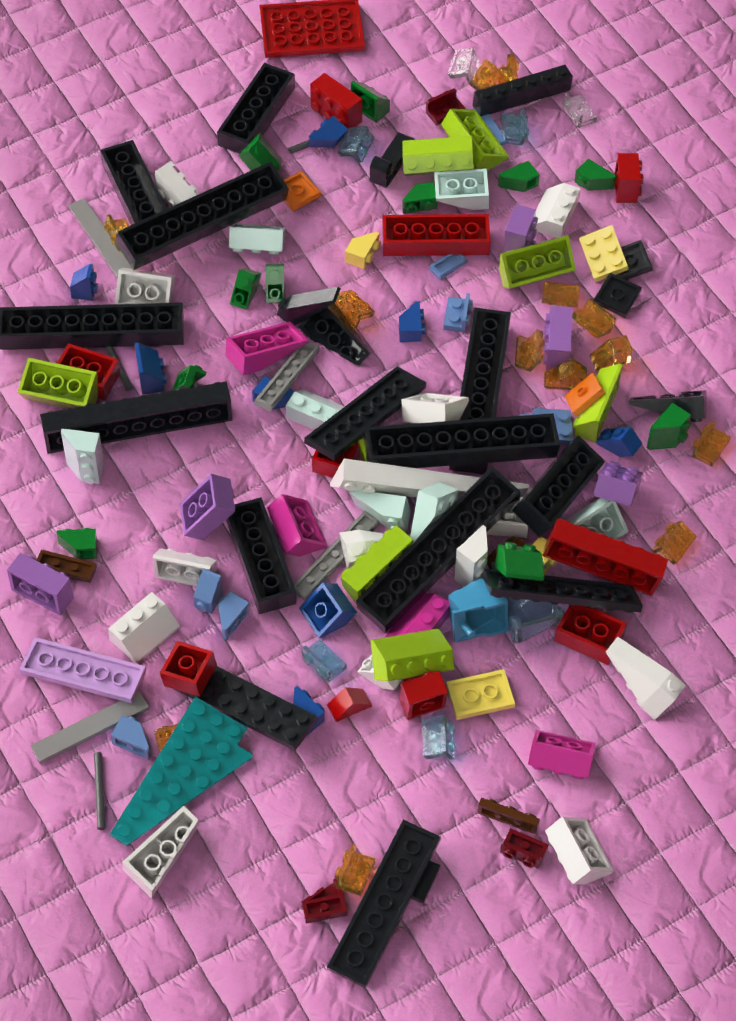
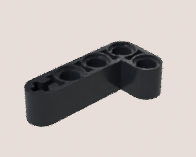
[370,132,415,188]

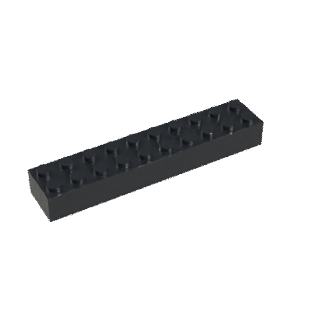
[116,162,289,271]
[0,302,184,350]
[449,308,511,474]
[40,381,232,454]
[364,413,560,468]
[356,466,521,633]

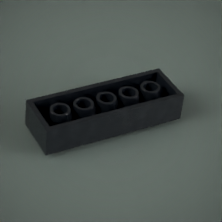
[217,63,295,154]
[100,140,166,225]
[512,435,606,537]
[226,497,296,614]

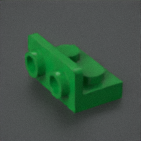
[172,365,207,391]

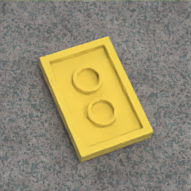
[579,225,629,282]
[446,669,515,720]

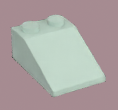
[434,169,489,210]
[410,482,459,544]
[349,490,411,531]

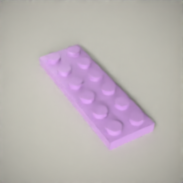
[19,637,147,703]

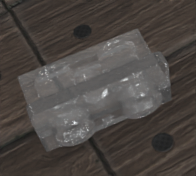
[448,48,480,83]
[562,93,597,128]

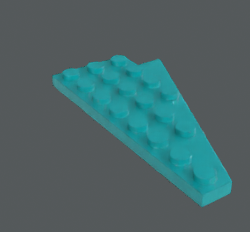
[109,697,253,846]

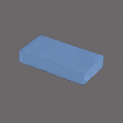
[429,254,468,280]

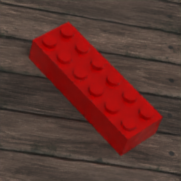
[382,214,491,256]
[542,518,668,596]

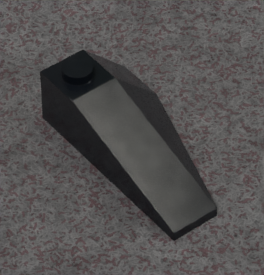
[276,287,341,326]
[299,304,371,366]
[629,390,706,422]

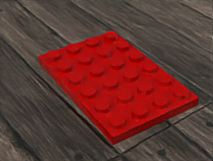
[259,0,365,58]

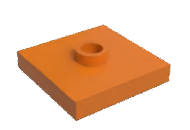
[283,171,321,212]
[565,372,605,417]

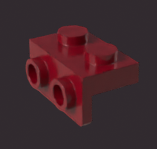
[426,88,465,126]
[500,828,549,869]

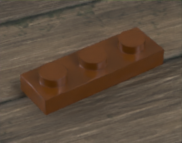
[36,549,97,583]
[477,798,540,835]

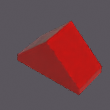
[327,687,372,722]

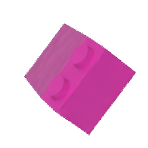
[225,321,309,375]

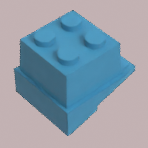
[448,578,509,643]

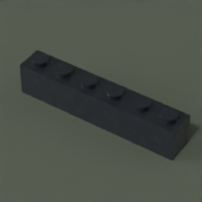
[472,65,573,116]

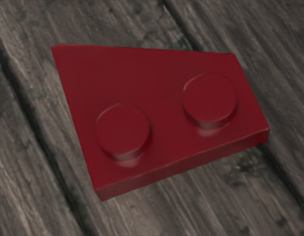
[301,877,348,924]

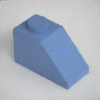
[194,568,223,614]
[218,591,250,640]
[111,715,150,760]

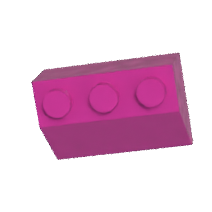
[267,494,327,557]
[385,593,450,637]
[528,730,596,779]

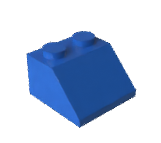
[135,343,167,394]
[299,582,357,638]

